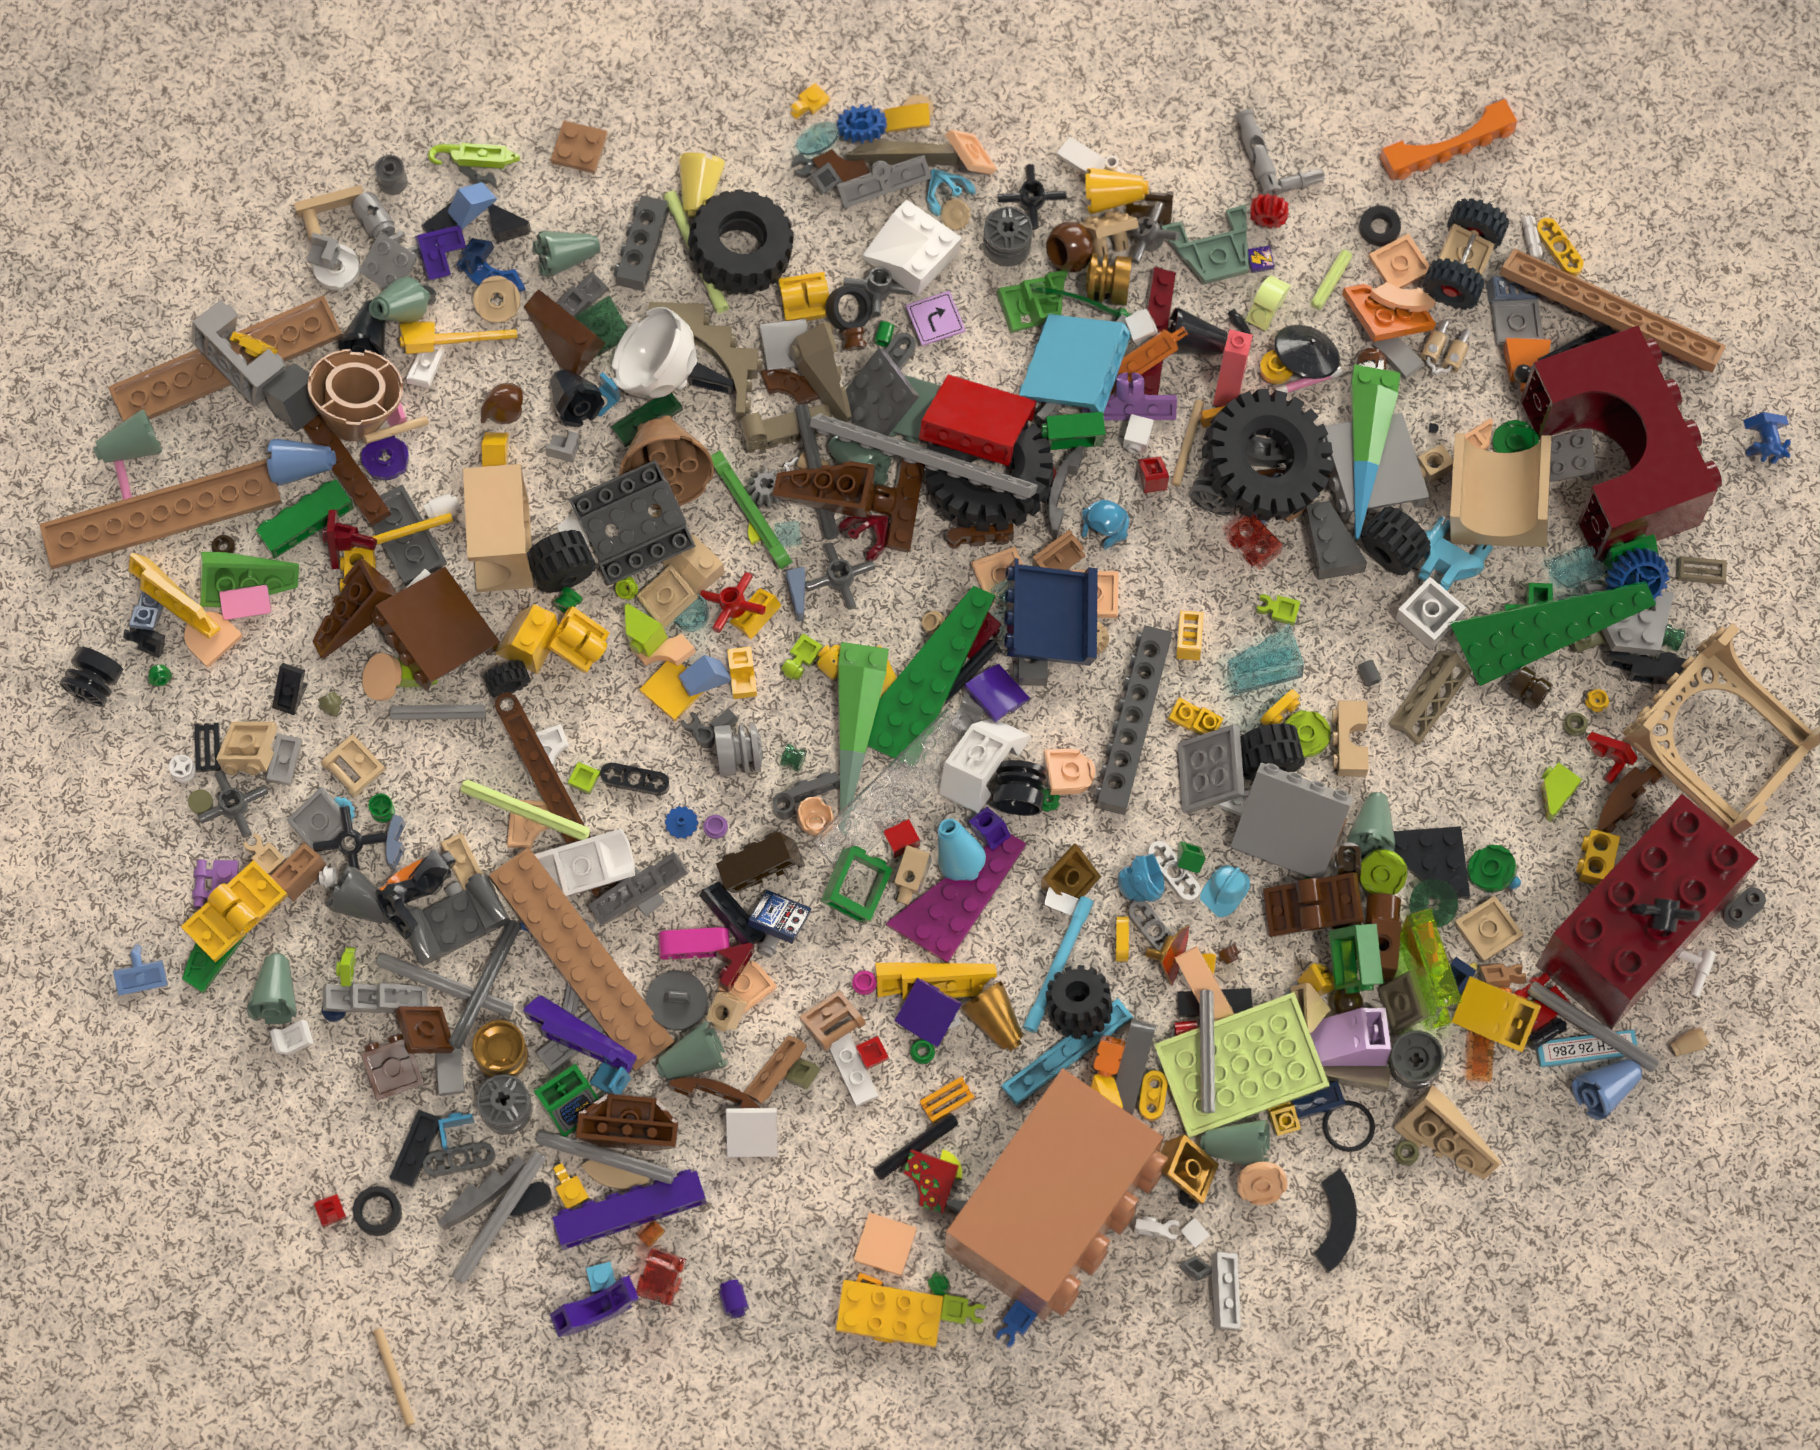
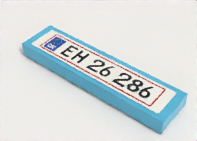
[1537,1030,1638,1068]

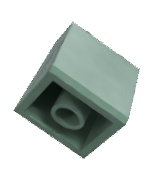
[889,374,941,443]

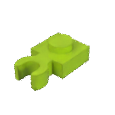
[1256,594,1301,626]
[336,947,356,987]
[940,1294,986,1325]

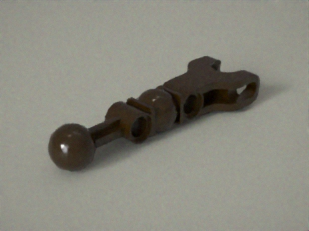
[1332,842,1364,1014]

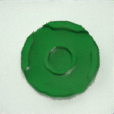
[1492,420,1539,453]
[1467,844,1517,893]

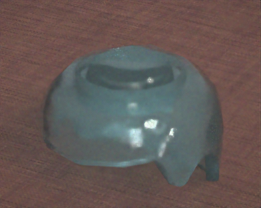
[674,594,710,632]

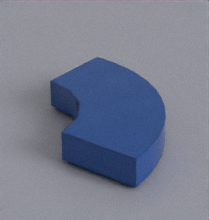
[464,261,526,293]

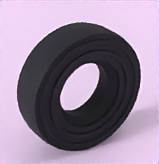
[1359,205,1401,247]

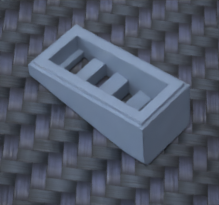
[1486,277,1538,304]
[786,567,805,622]

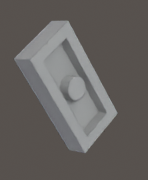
[266,734,302,786]

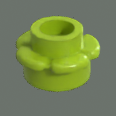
[615,577,638,600]

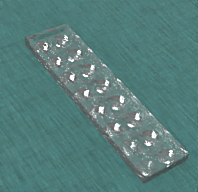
[811,708,968,875]

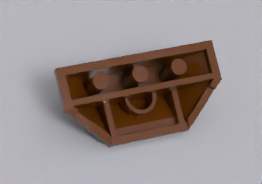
[576,1094,679,1151]

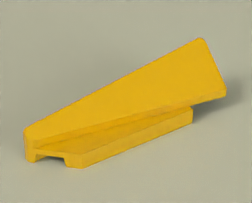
[875,962,997,1001]

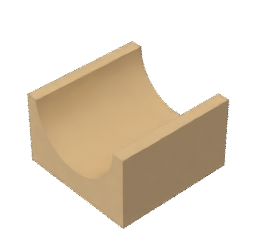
[1450,433,1551,547]
[463,464,534,592]

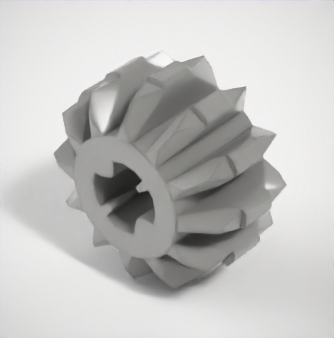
[747,467,780,509]

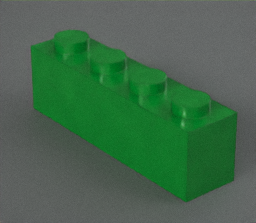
[256,479,354,559]

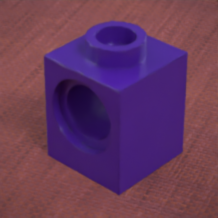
[969,807,1011,851]

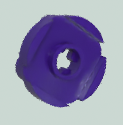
[361,436,409,481]

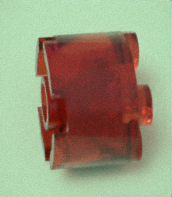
[636,1248,687,1307]

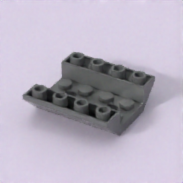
[569,459,696,585]

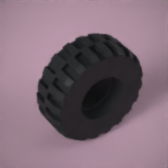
[688,189,794,295]

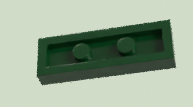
[611,392,683,447]

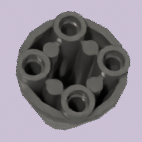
[325,865,389,925]

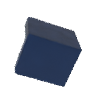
[1438,957,1476,999]

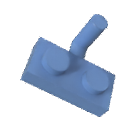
[113,944,168,996]

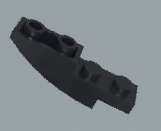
[1606,650,1707,684]

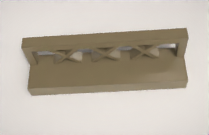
[1388,650,1471,745]

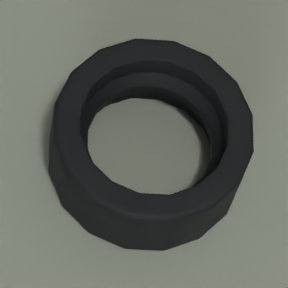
[825,286,872,330]
[352,1186,402,1236]

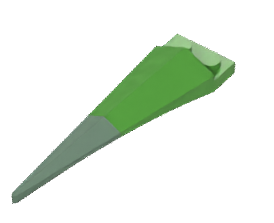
[837,642,889,835]

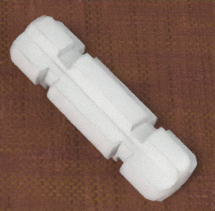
[1522,216,1543,259]

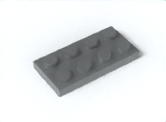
[372,485,447,586]

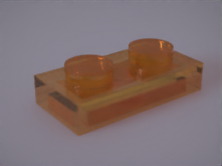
[1466,1031,1494,1083]

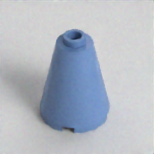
[267,439,336,486]
[1572,1059,1642,1120]

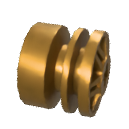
[1085,253,1132,306]

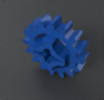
[837,104,887,144]

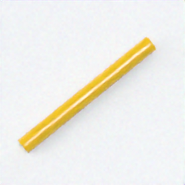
[372,512,453,545]

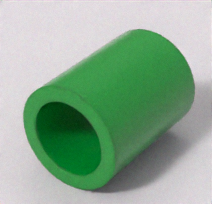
[874,321,895,347]

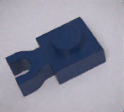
[456,238,494,274]

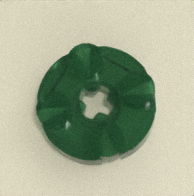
[1409,879,1459,928]

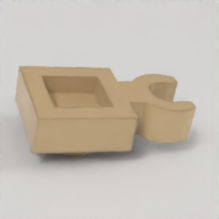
[243,833,286,876]

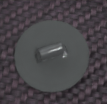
[646,971,708,1031]

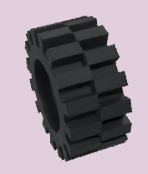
[483,660,530,698]

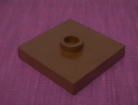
[395,1006,455,1053]

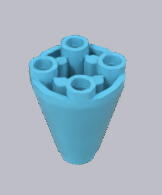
[938,819,986,881]

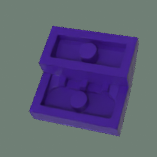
[964,664,1030,723]
[894,977,961,1047]

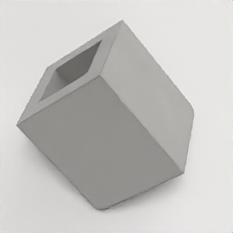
[307,233,341,270]
[545,431,580,463]

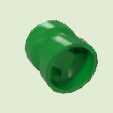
[368,793,395,823]

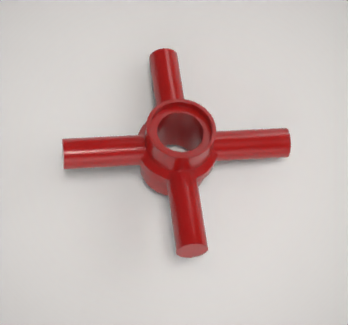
[700,572,766,633]

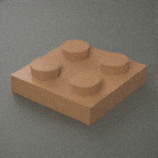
[551,120,608,174]

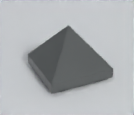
[1179,1256,1212,1281]

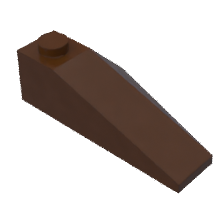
[524,289,606,375]
[772,461,875,519]
[312,558,396,659]

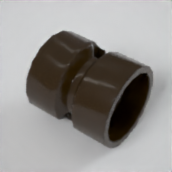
[1508,666,1553,710]

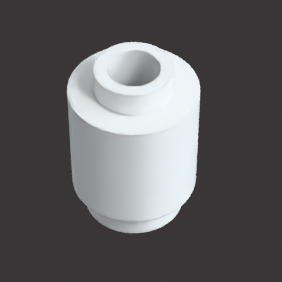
[424,493,461,519]

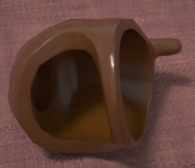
[481,383,523,424]

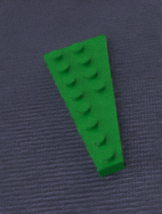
[1449,581,1656,686]
[867,585,996,768]

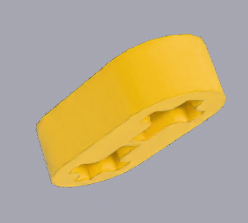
[1115,916,1129,962]

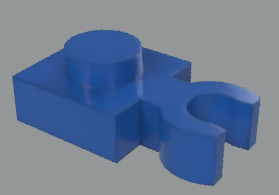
[996,1300,1038,1348]

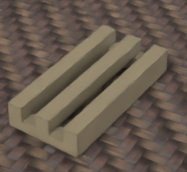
[1678,556,1727,585]

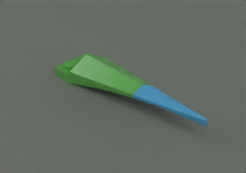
[1350,364,1400,541]

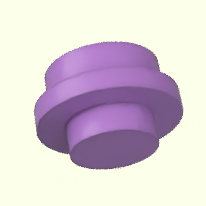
[703,815,728,839]

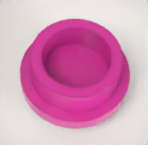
[852,971,877,995]

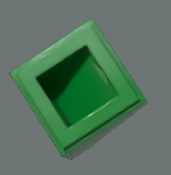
[1177,841,1206,873]

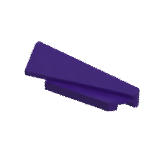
[523,995,637,1074]

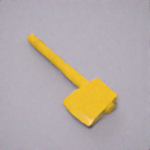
[398,321,517,354]

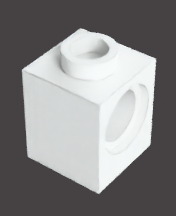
[1125,309,1158,347]
[1123,414,1154,454]

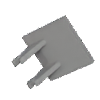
[360,231,419,289]

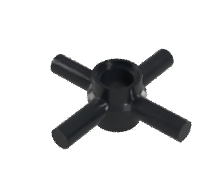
[313,805,387,871]

